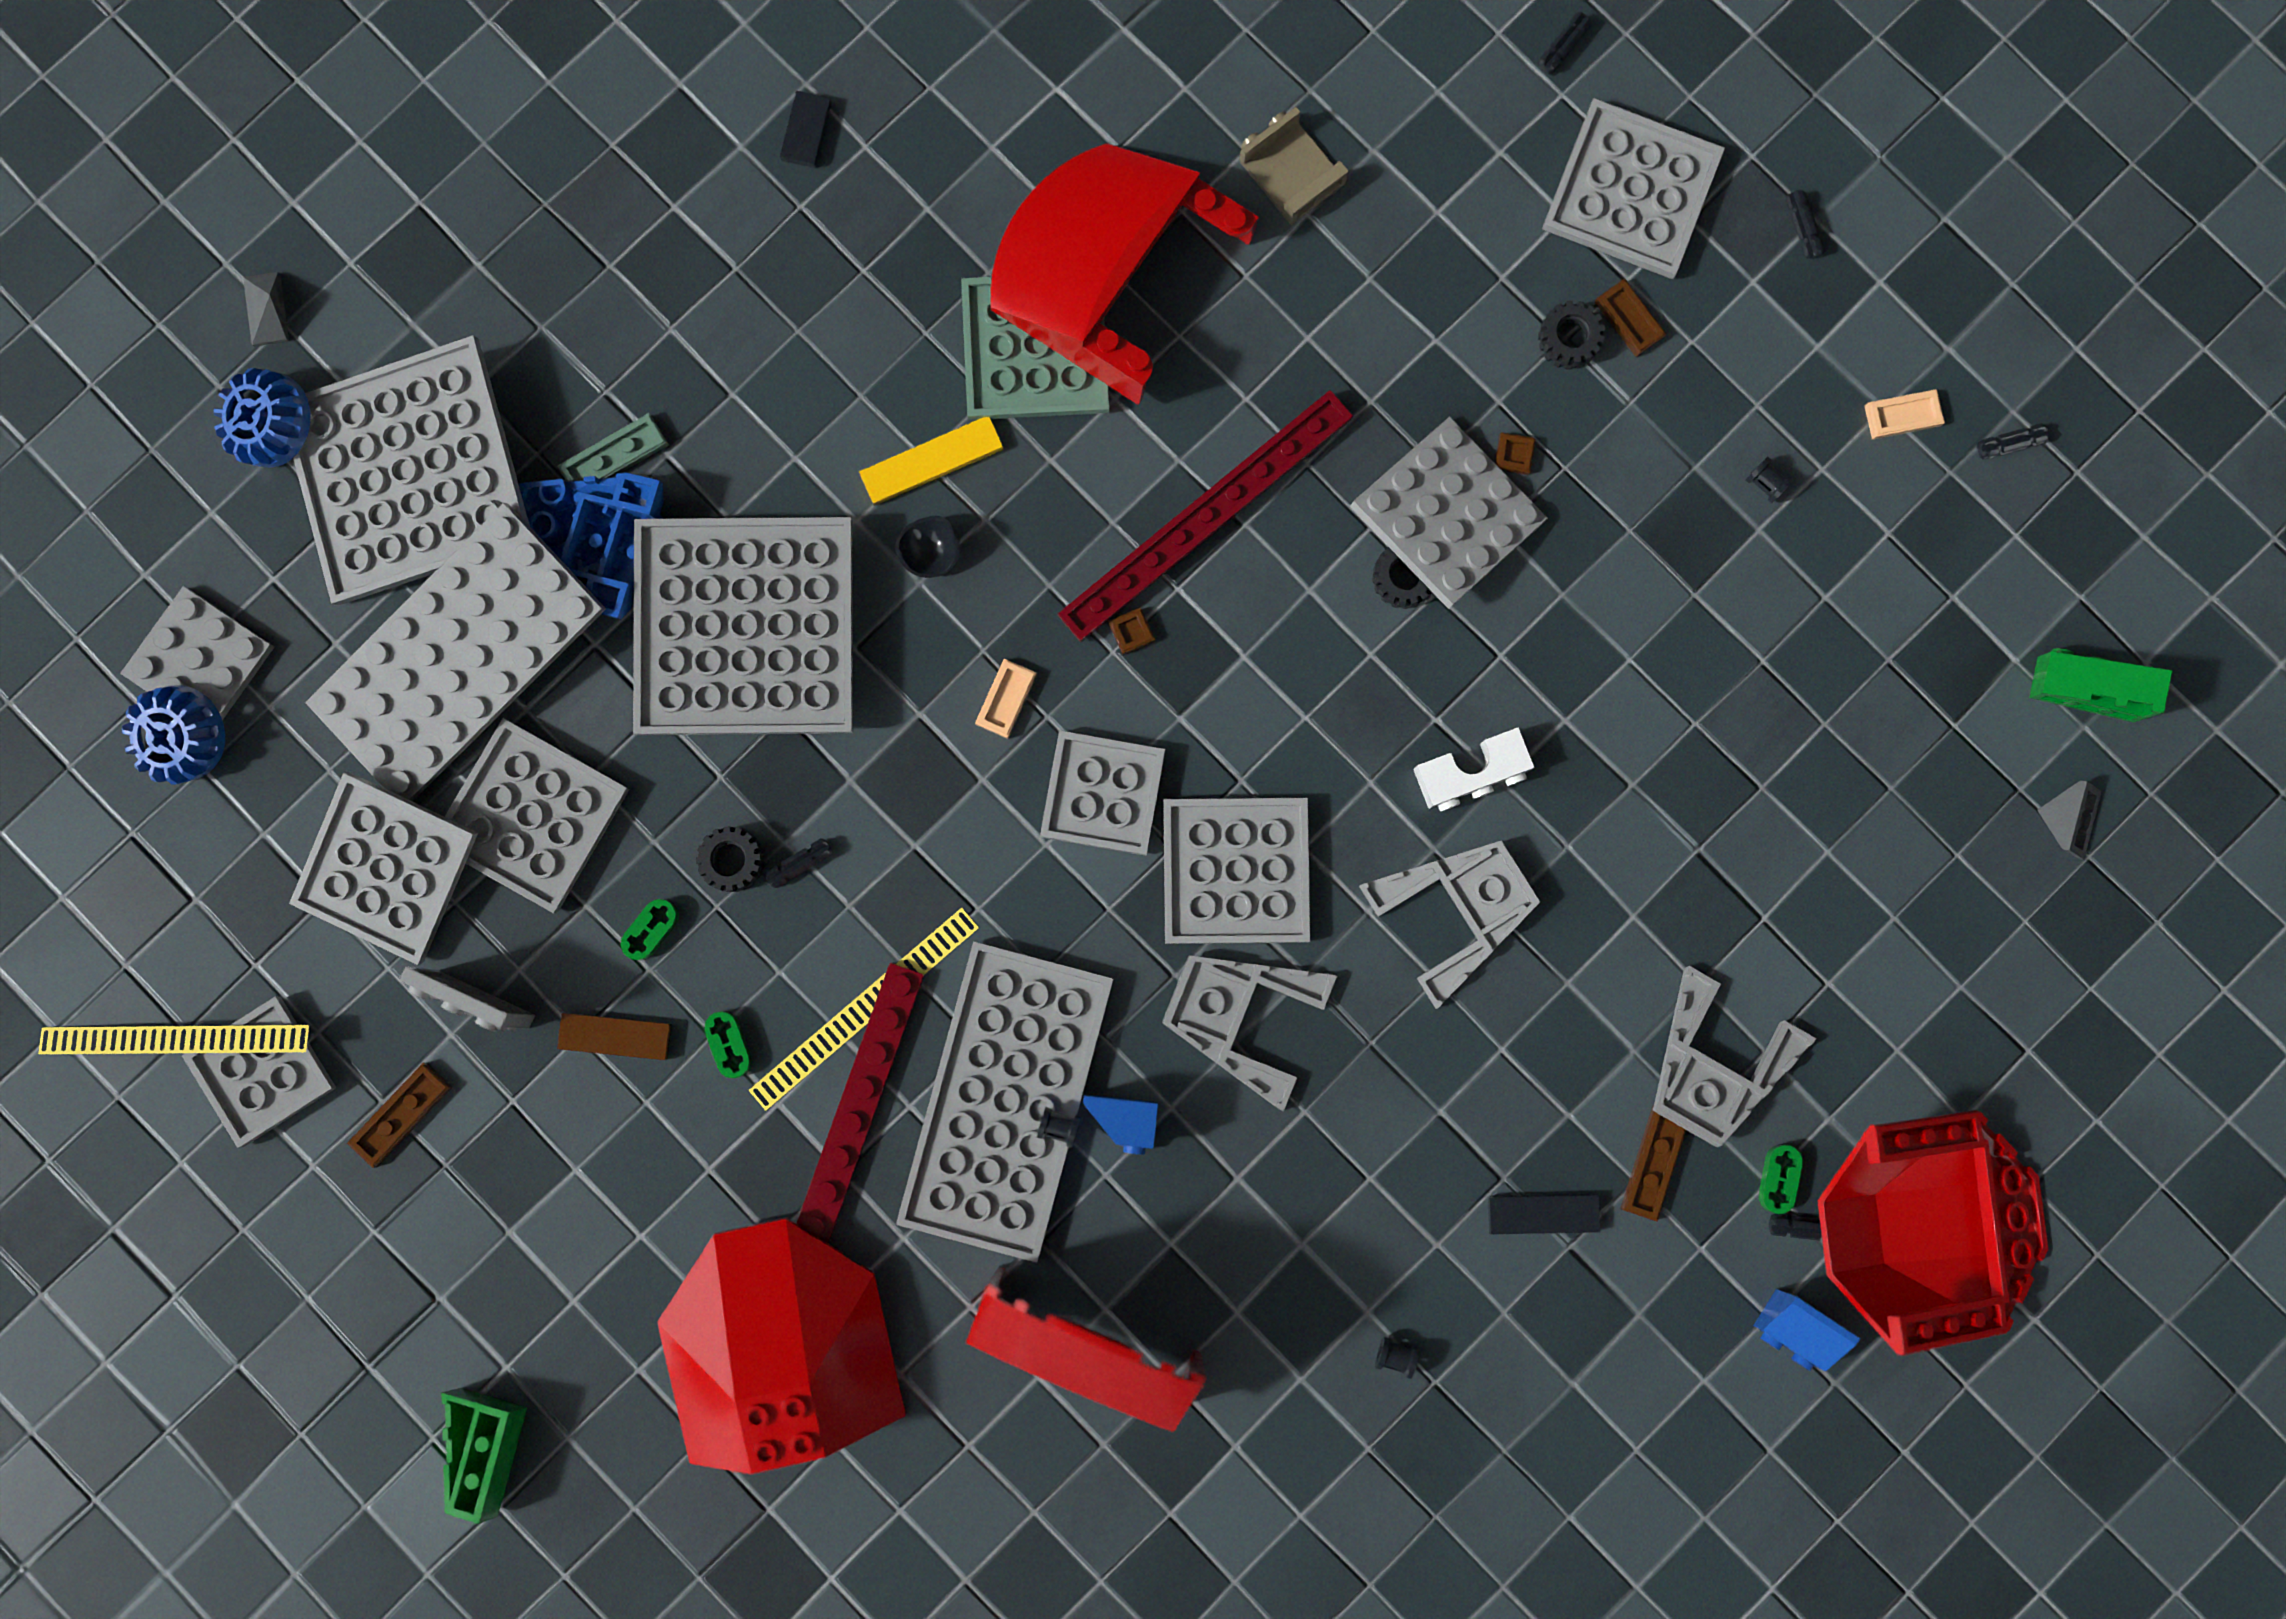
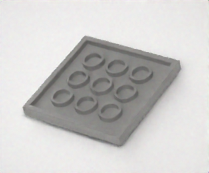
[1542,98,1724,279]
[1350,417,1547,609]
[445,718,630,914]
[289,772,478,965]
[1163,798,1310,944]

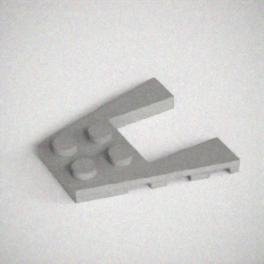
[1359,841,1540,1009]
[1162,956,1337,1111]
[1653,966,1816,1147]

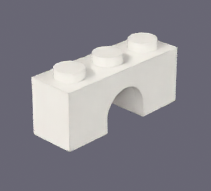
[1413,728,1534,812]

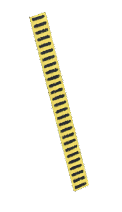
[749,908,979,1111]
[38,1025,309,1054]

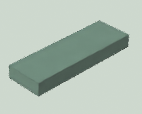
[557,413,669,482]

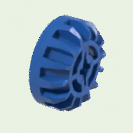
[214,368,311,468]
[122,685,225,785]

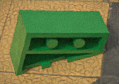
[2029,648,2172,723]
[441,1388,527,1524]

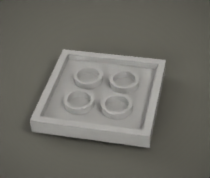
[120,586,275,720]
[1040,731,1165,856]
[399,967,535,1032]
[182,996,336,1148]

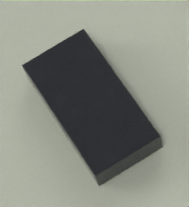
[780,90,832,168]

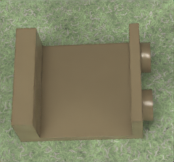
[1239,107,1349,225]

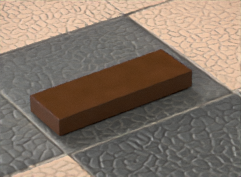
[557,1013,672,1060]
[347,1062,452,1168]
[1620,1105,1686,1222]

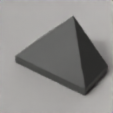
[243,272,289,347]
[2037,780,2102,859]

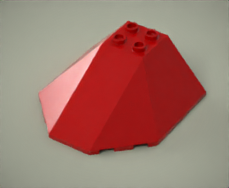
[1818,1110,2048,1356]
[657,1217,906,1474]

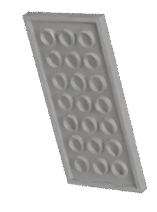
[305,503,606,802]
[896,941,1113,1263]

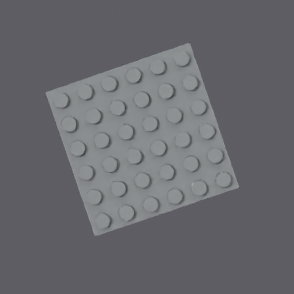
[293,335,530,606]
[633,517,853,735]

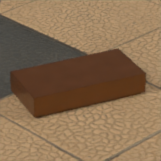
[1594,278,1666,357]

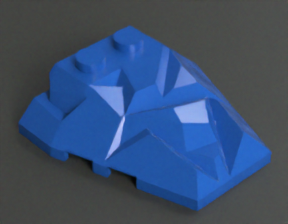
[519,473,664,620]

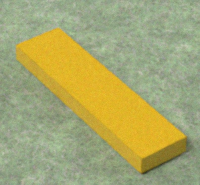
[859,417,1003,506]

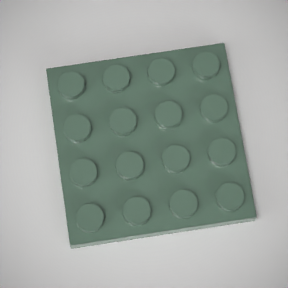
[961,277,1109,420]

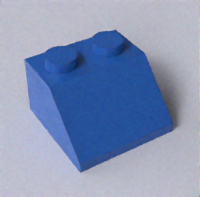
[1083,1094,1158,1155]
[1753,1289,1860,1372]

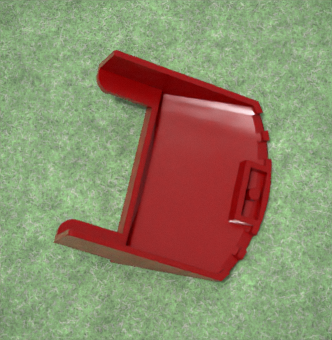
[990,143,1259,405]
[966,1266,1206,1432]

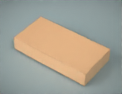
[1865,389,1945,440]
[975,659,1037,739]

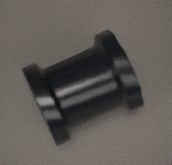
[1745,456,1794,503]
[1037,1107,1081,1148]
[1375,1336,1420,1379]

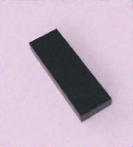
[1488,1195,1600,1235]

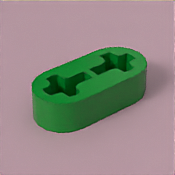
[621,899,679,961]
[704,1011,752,1078]
[1759,1145,1802,1214]

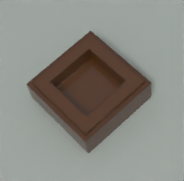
[1494,432,1536,475]
[1108,607,1155,656]

